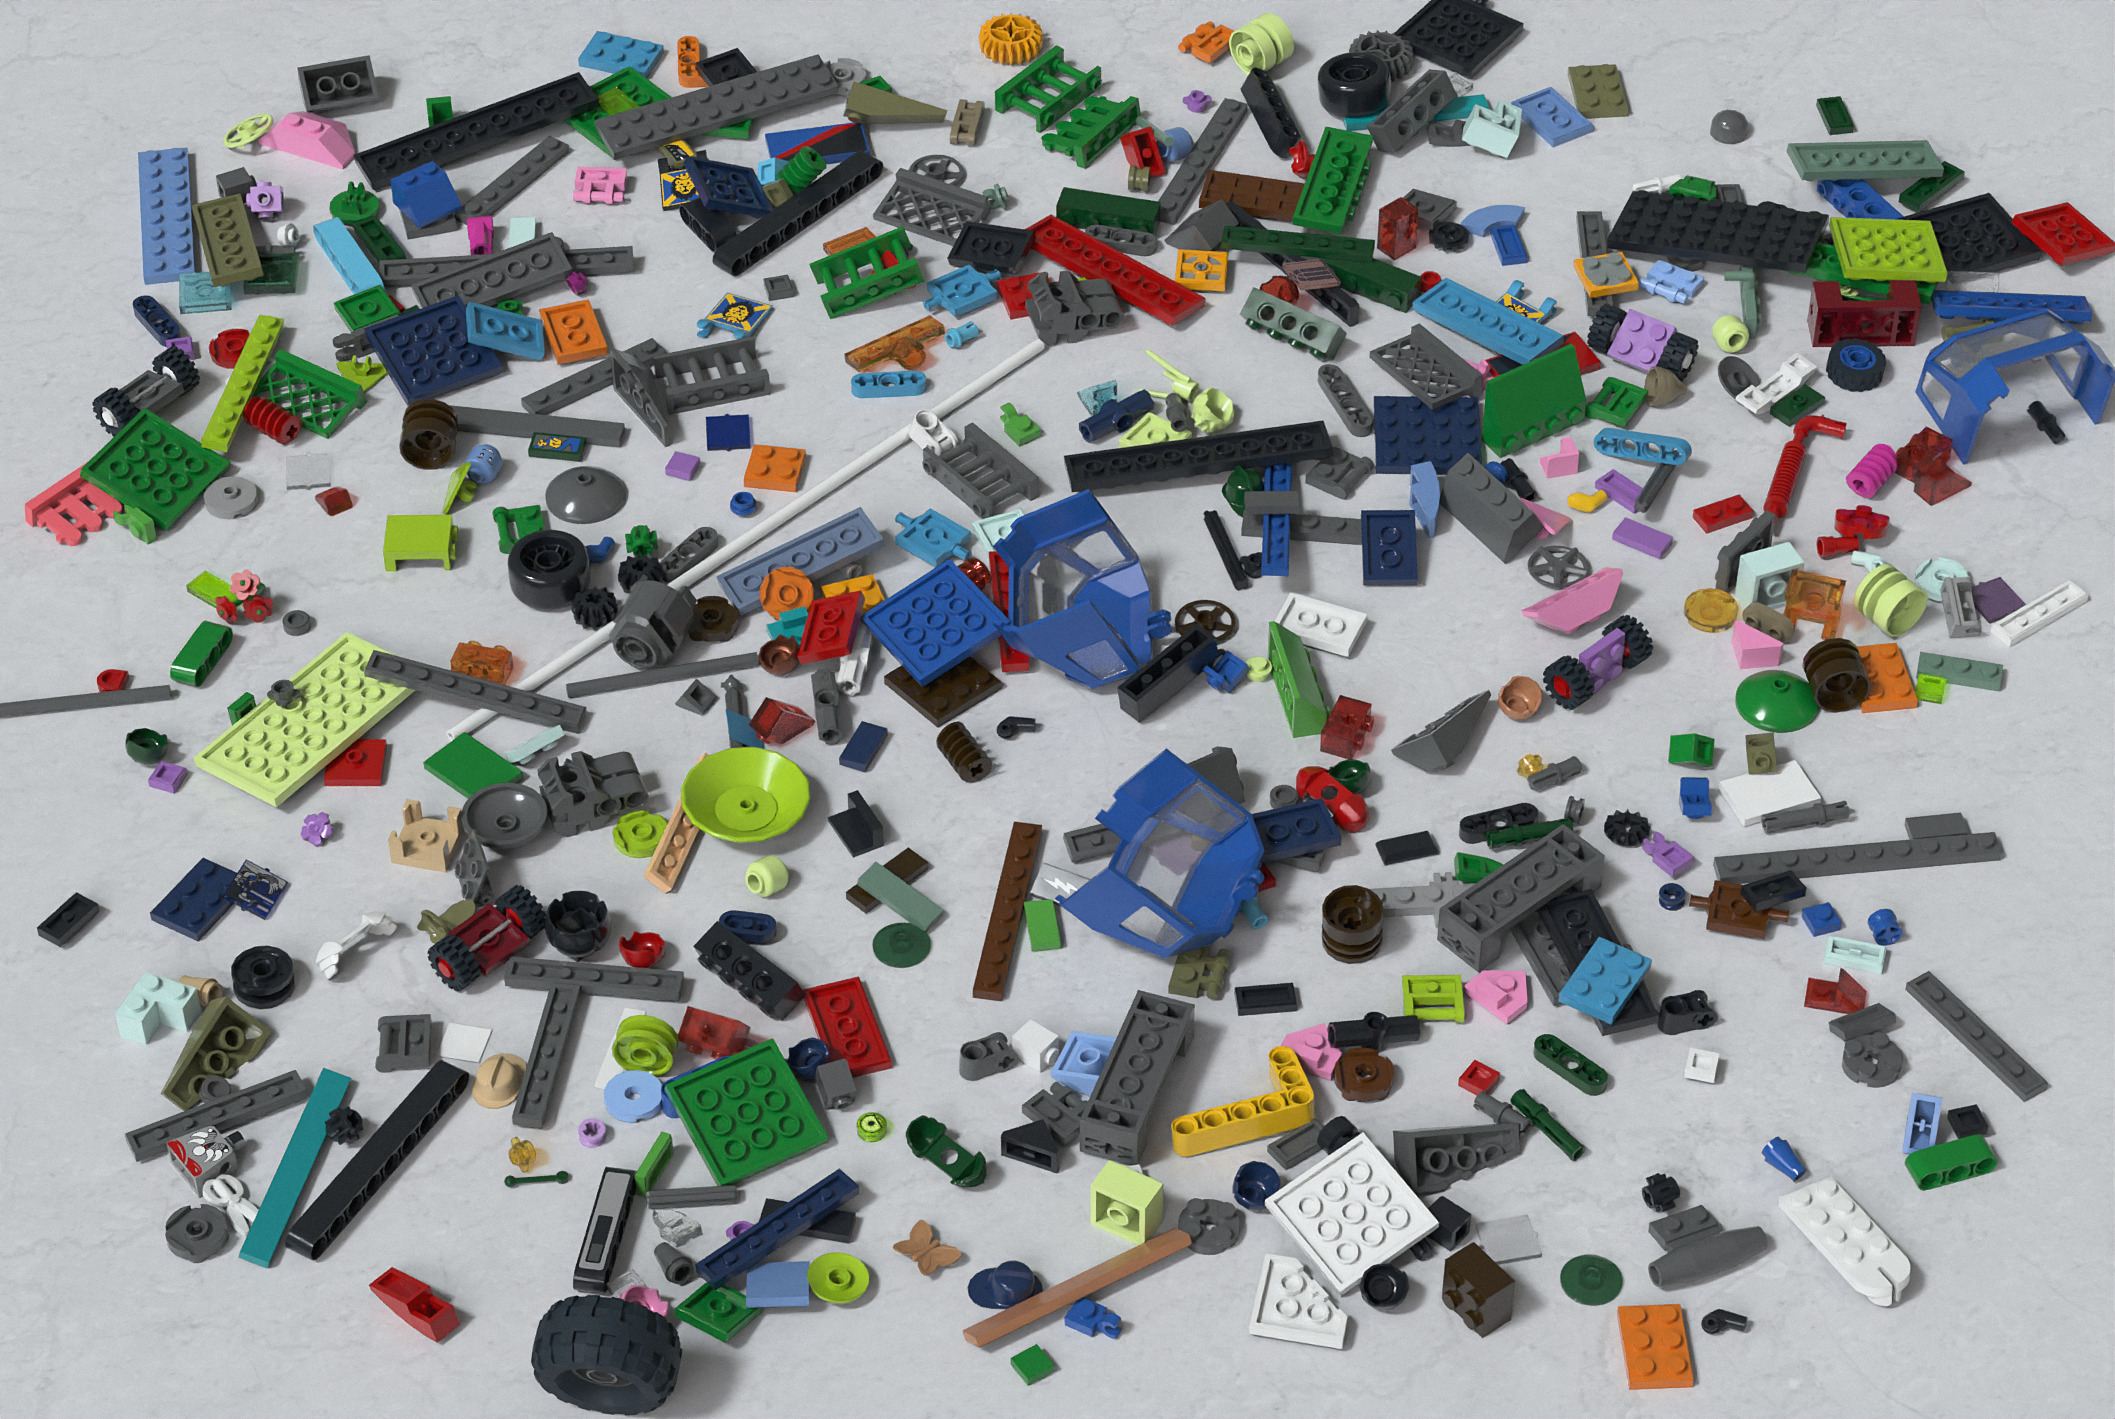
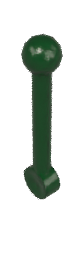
[504,1171,568,1187]

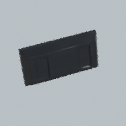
[1375,831,1439,865]

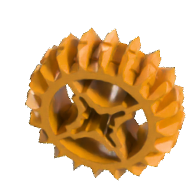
[979,13,1043,65]

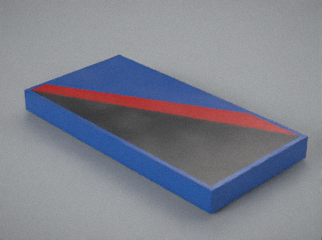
[765,122,870,164]

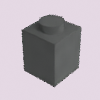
[216,167,257,204]

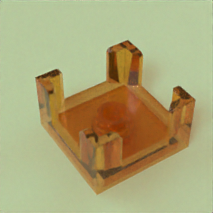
[1783,569,1846,640]

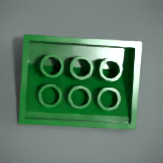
[1482,344,1586,458]

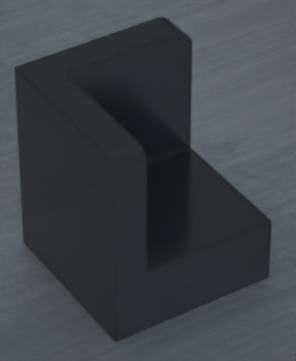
[1427,1196,1471,1252]

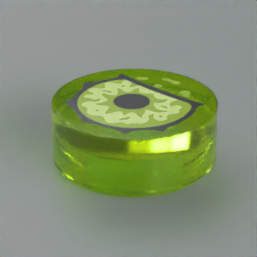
[857,1112,887,1142]

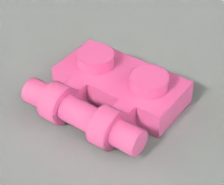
[573,166,628,204]

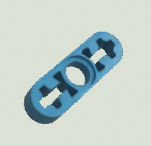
[851,371,926,398]

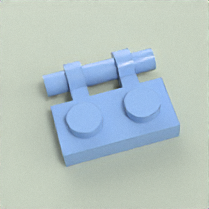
[1639,260,1704,304]

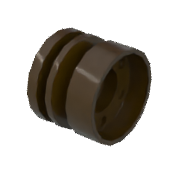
[399,399,458,470]
[1802,638,1872,713]
[1322,885,1383,964]

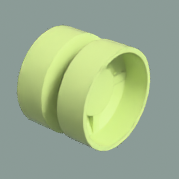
[1229,13,1294,75]

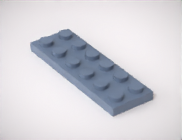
[716,507,885,616]

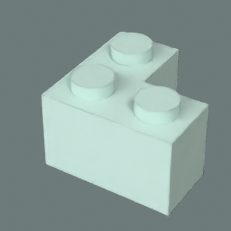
[1462,100,1522,158]
[115,972,201,1045]

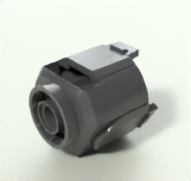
[609,574,697,668]

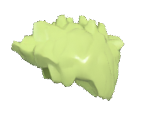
[1191,387,1234,434]

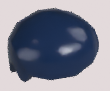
[785,1037,831,1080]
[1232,1161,1281,1211]

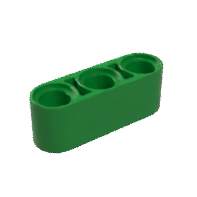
[170,620,233,687]
[1905,1134,1998,1191]

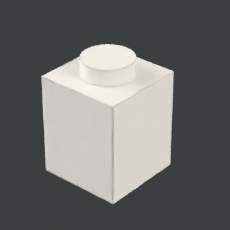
[1012,1019,1060,1073]

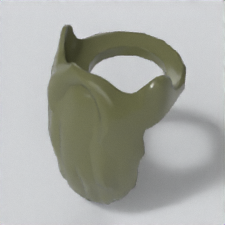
[417,900,476,944]

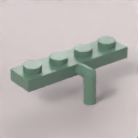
[1724,265,1761,339]

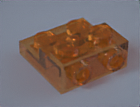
[450,641,513,685]

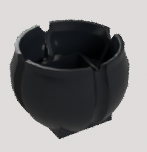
[545,890,612,962]

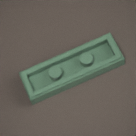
[857,862,944,933]

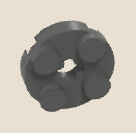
[1842,1032,1903,1088]
[1178,1198,1240,1255]
[165,1204,229,1263]

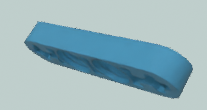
[1593,428,1692,465]

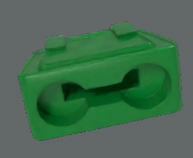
[1669,175,1717,200]

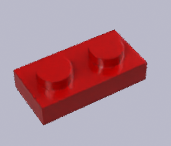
[1693,494,1753,534]

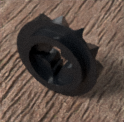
[1429,222,1469,252]
[1604,809,1650,846]

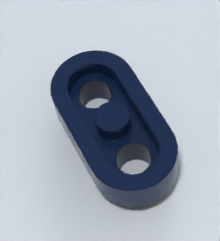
[718,910,777,943]

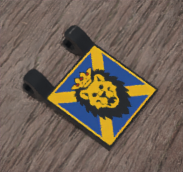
[658,150,709,211]

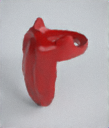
[1289,140,1315,178]

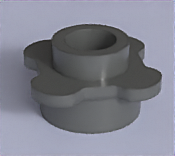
[267,680,301,707]

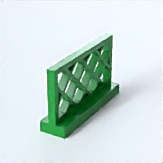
[252,349,367,439]

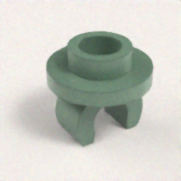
[982,184,1009,210]

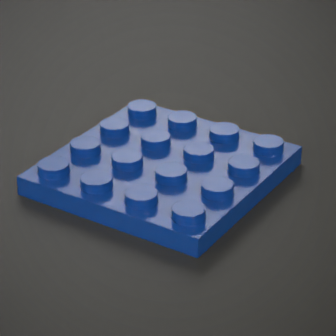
[860,558,1011,687]

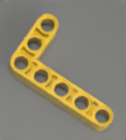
[1171,1046,1315,1157]

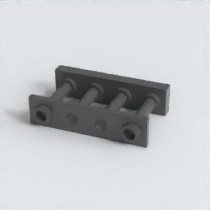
[653,336,770,415]
[922,422,1039,519]

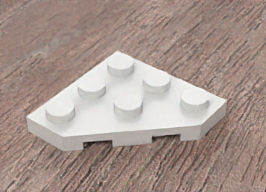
[1249,1253,1348,1349]

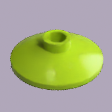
[807,1252,869,1303]

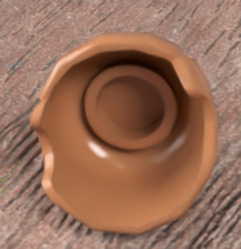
[1497,676,1542,720]

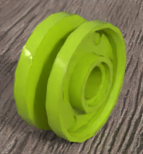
[612,1015,679,1076]

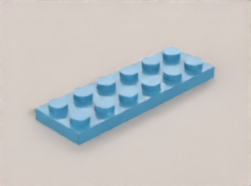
[1413,278,1564,365]

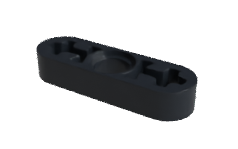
[1459,803,1538,844]

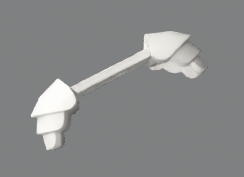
[316,911,398,980]

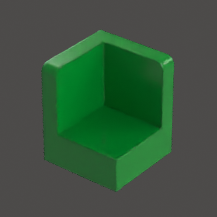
[426,96,453,127]
[1668,733,1715,767]

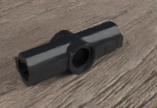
[1327,1012,1421,1051]

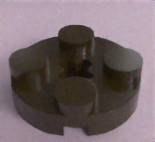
[688,596,739,642]

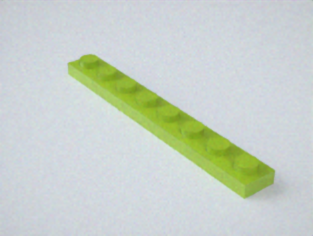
[201,314,284,452]

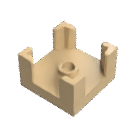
[388,799,464,873]

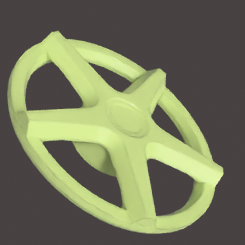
[223,114,273,148]

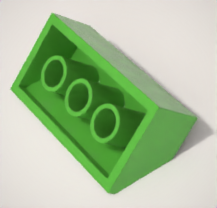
[1268,621,1330,738]

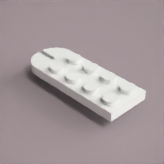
[1779,1176,1911,1306]

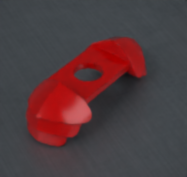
[1296,766,1370,833]

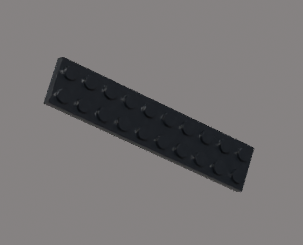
[353,72,599,190]
[1064,420,1334,492]

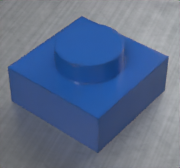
[1801,902,1841,937]

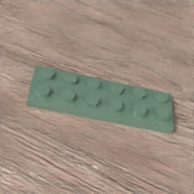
[1786,140,1944,181]

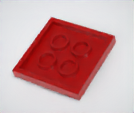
[2012,202,2115,266]

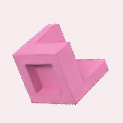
[1540,437,1579,479]

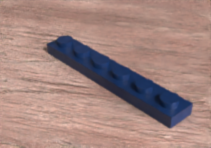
[695,1168,859,1290]

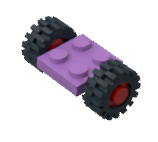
[1543,615,1653,710]

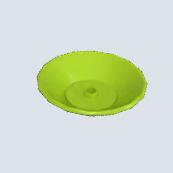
[681,747,811,843]

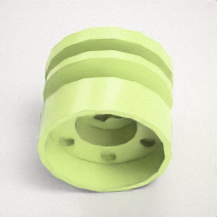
[1853,564,1928,637]

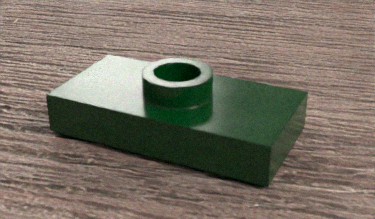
[1770,384,1825,427]

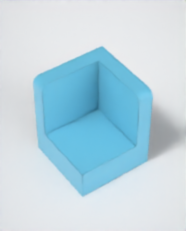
[758,158,789,187]

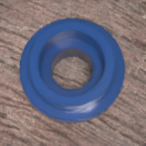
[730,492,757,516]

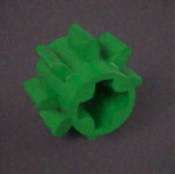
[625,525,658,556]

